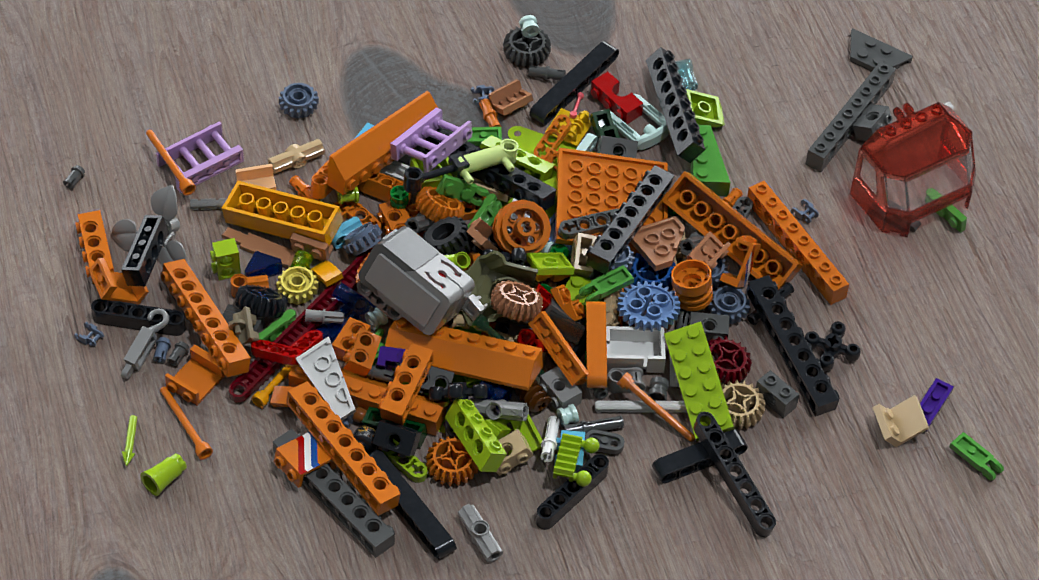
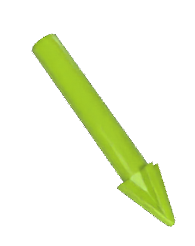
[122,415,137,466]

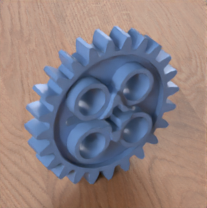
[617,281,680,332]

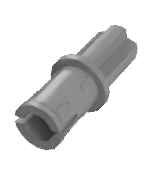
[305,309,344,324]

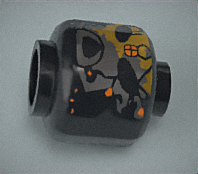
[353,426,377,454]

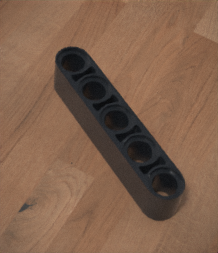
[91,299,186,336]
[652,429,748,484]
[536,454,609,530]

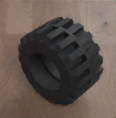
[423,216,475,262]

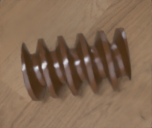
[511,380,552,413]

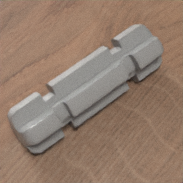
[190,198,227,210]

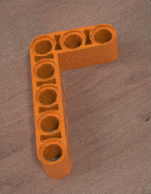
[310,160,411,205]

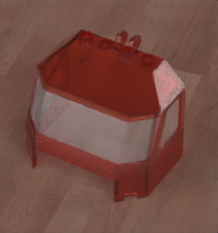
[850,102,976,238]

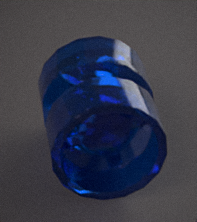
[480,380,513,411]

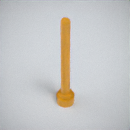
[251,365,292,408]

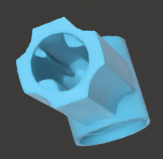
[331,216,362,249]

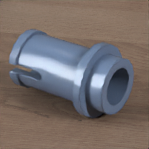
[153,337,171,363]

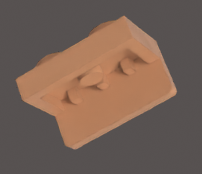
[489,79,533,116]
[466,217,499,251]
[686,232,731,270]
[290,233,334,261]

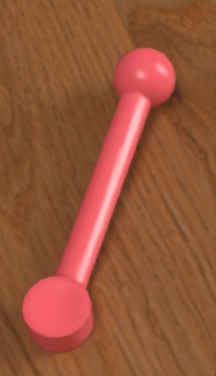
[570,92,584,118]

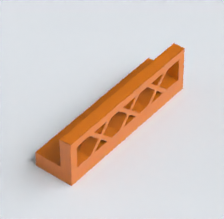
[528,311,589,386]

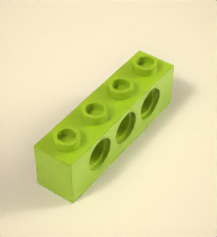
[480,135,555,182]
[445,399,507,472]

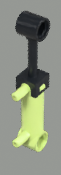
[403,139,519,194]

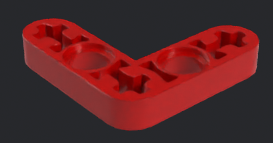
[251,330,323,366]

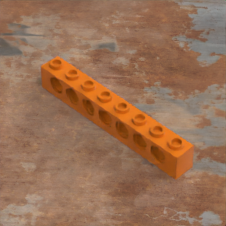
[747,181,849,305]
[160,259,251,377]
[286,381,400,516]

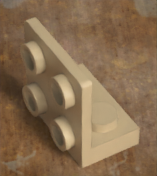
[873,395,929,447]

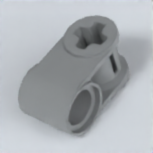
[607,367,645,393]

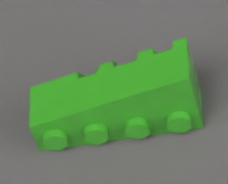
[691,125,731,197]

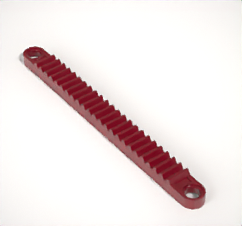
[229,245,375,402]

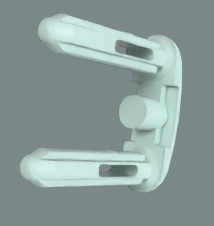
[610,94,670,150]

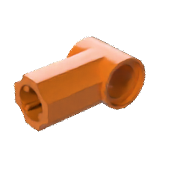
[230,274,269,298]

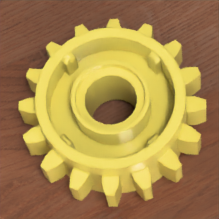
[276,266,319,305]

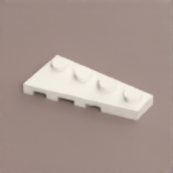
[295,336,356,421]

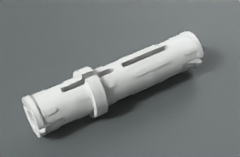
[541,416,560,462]

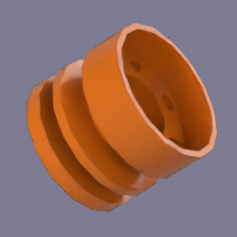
[671,259,713,311]

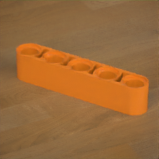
[586,301,607,388]

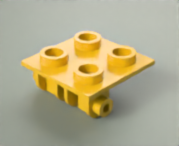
[545,108,592,146]

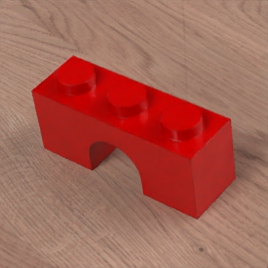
[591,71,643,124]

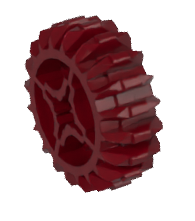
[708,336,752,385]

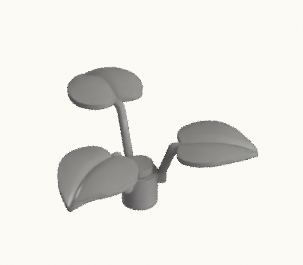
[112,185,187,265]

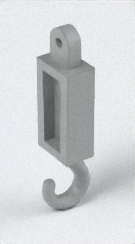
[121,308,169,379]

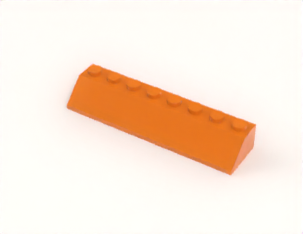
[327,91,438,195]
[661,171,804,289]
[385,317,543,391]
[288,364,451,436]

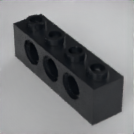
[121,215,169,287]

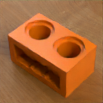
[332,317,371,362]
[343,328,382,377]

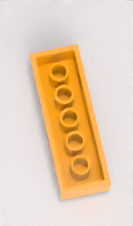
[222,181,343,246]

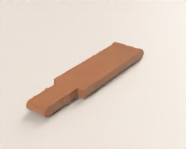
[221,227,299,269]

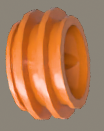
[492,200,551,254]

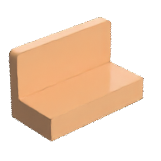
[235,164,276,190]

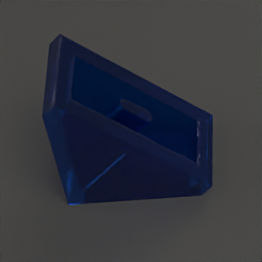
[244,251,282,278]

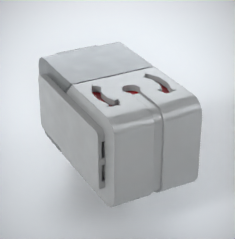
[357,226,475,335]

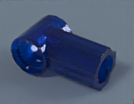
[332,282,370,315]

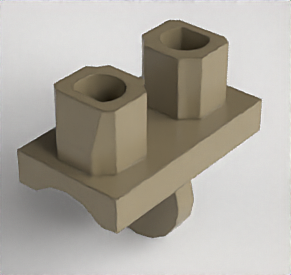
[228,306,259,346]

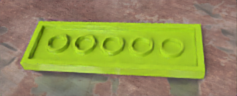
[664,321,735,441]

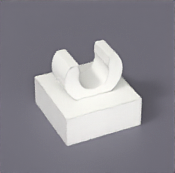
[462,294,488,322]

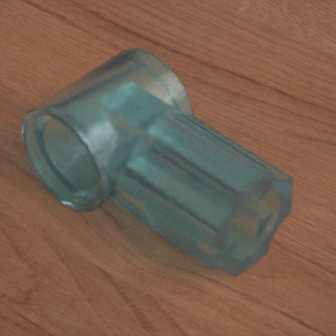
[675,58,698,91]

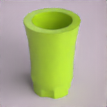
[140,453,187,496]

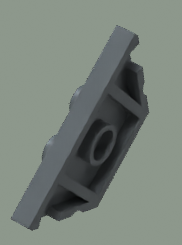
[850,28,913,71]

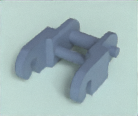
[471,85,494,105]
[791,199,819,223]
[74,322,104,347]

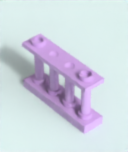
[390,108,473,173]
[156,121,244,193]

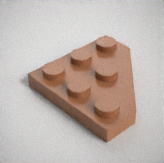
[631,216,685,271]

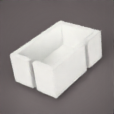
[606,326,666,373]

